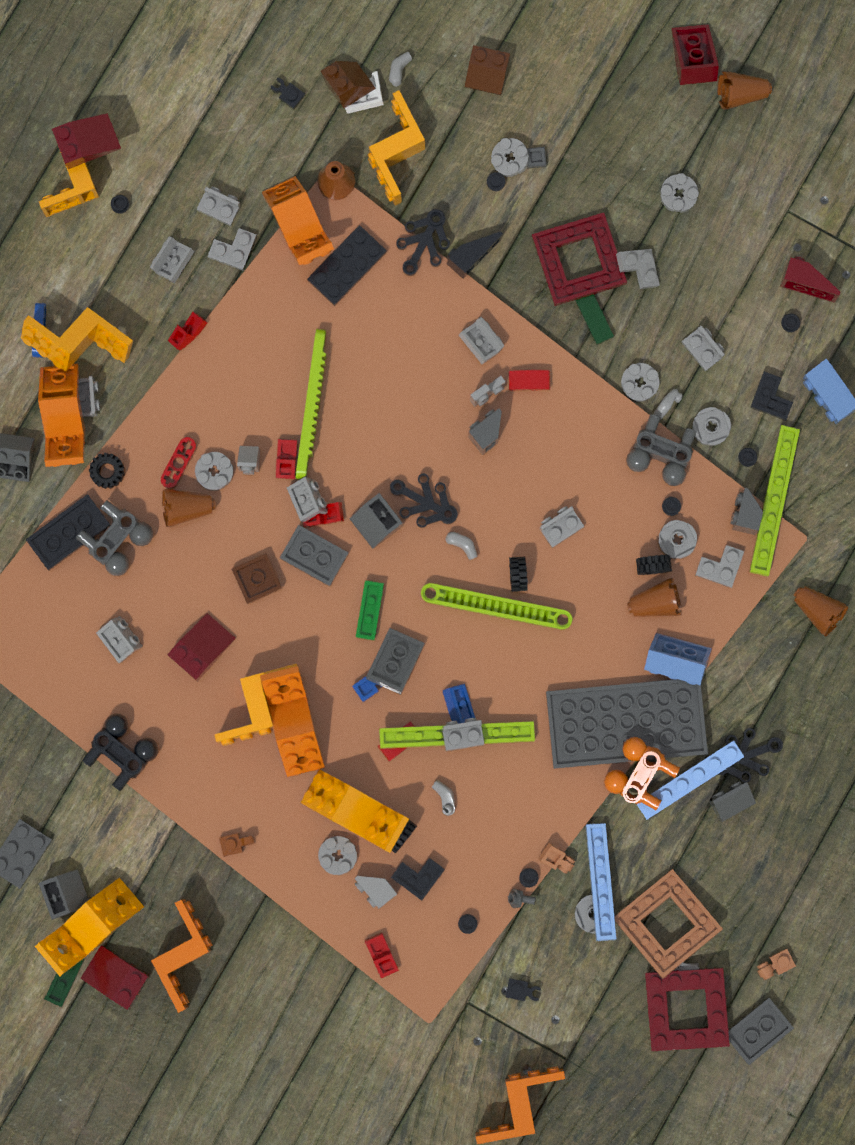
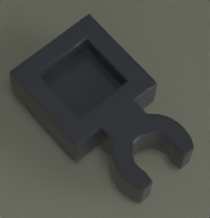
[271,78,305,110]
[505,978,541,1001]

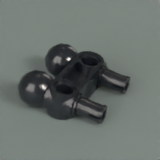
[82,713,159,791]

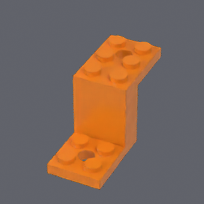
[262,176,334,265]
[38,364,85,467]
[260,666,325,777]
[151,899,213,1013]
[475,1066,565,1144]

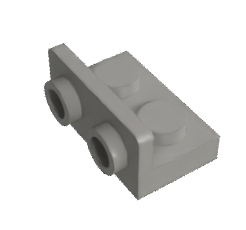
[197,186,241,226]
[681,325,725,372]
[287,477,328,522]
[540,506,584,548]
[96,616,143,663]
[442,718,484,752]

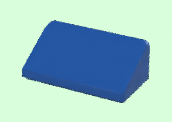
[443,684,475,724]

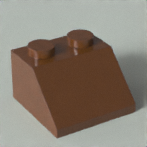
[464,45,510,95]
[321,61,376,108]

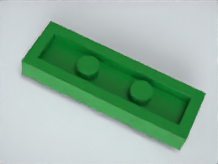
[356,580,384,641]

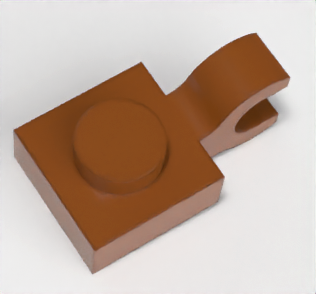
[219,833,255,857]

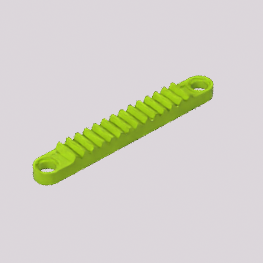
[296,329,327,479]
[421,583,572,630]

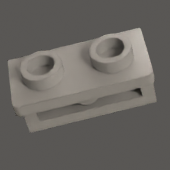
[150,236,194,283]
[459,317,504,364]
[78,376,100,417]

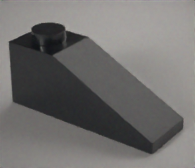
[447,231,503,279]

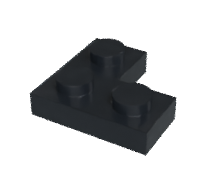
[750,371,793,421]
[391,858,445,900]

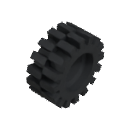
[89,453,125,489]
[636,555,672,575]
[509,556,528,592]
[392,820,417,853]

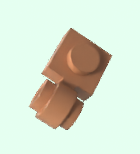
[538,843,575,874]
[757,949,796,980]

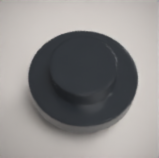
[487,172,505,191]
[111,195,130,214]
[781,313,800,333]
[738,448,758,467]
[662,497,681,516]
[519,868,539,888]
[458,914,478,934]

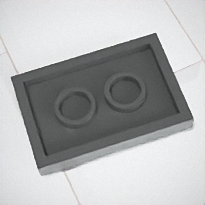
[280,525,349,586]
[366,628,425,695]
[0,819,52,889]
[729,997,794,1065]

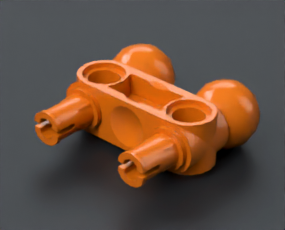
[604,737,680,811]

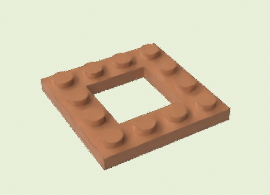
[614,869,723,979]

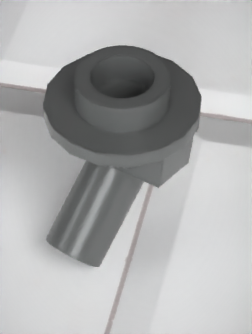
[508,889,536,908]

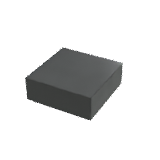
[527,147,546,169]

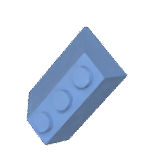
[803,359,855,424]
[644,633,712,685]

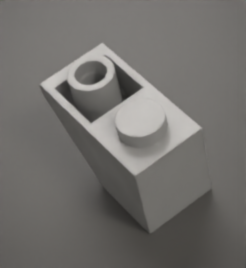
[237,446,260,475]
[355,876,397,909]

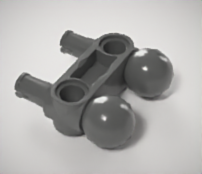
[626,414,696,486]
[76,500,153,576]

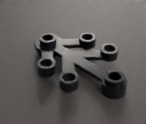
[396,209,450,276]
[390,473,458,528]
[717,728,783,783]

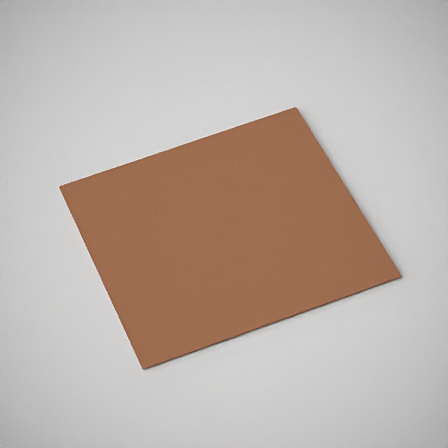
[0,182,807,1023]

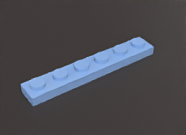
[637,741,744,820]
[586,823,616,941]

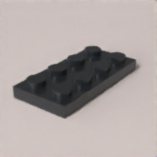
[307,225,387,306]
[26,494,111,571]

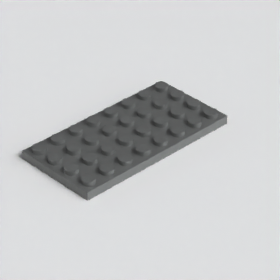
[546,679,708,769]

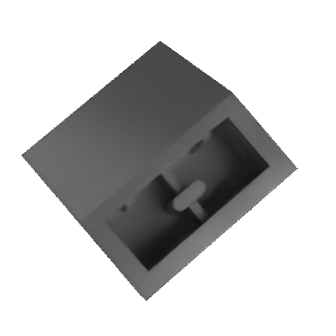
[468,408,502,455]
[0,433,34,482]
[730,488,763,535]
[349,493,403,549]
[709,781,756,822]
[39,869,89,920]

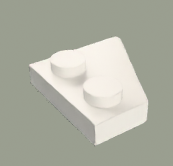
[345,71,384,114]

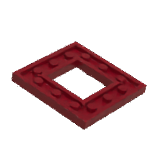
[532,212,627,306]
[645,967,730,1051]

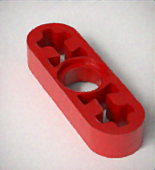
[161,437,197,489]

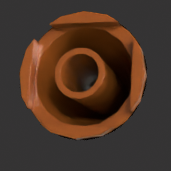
[717,71,772,110]
[317,161,355,200]
[162,489,216,527]
[627,578,682,617]
[794,586,849,637]

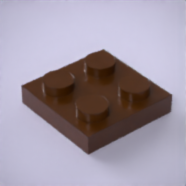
[232,553,283,604]

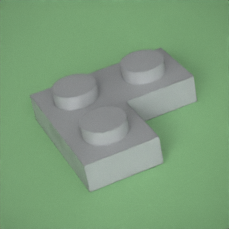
[208,228,257,271]
[616,249,659,289]
[470,376,505,407]
[695,545,744,588]

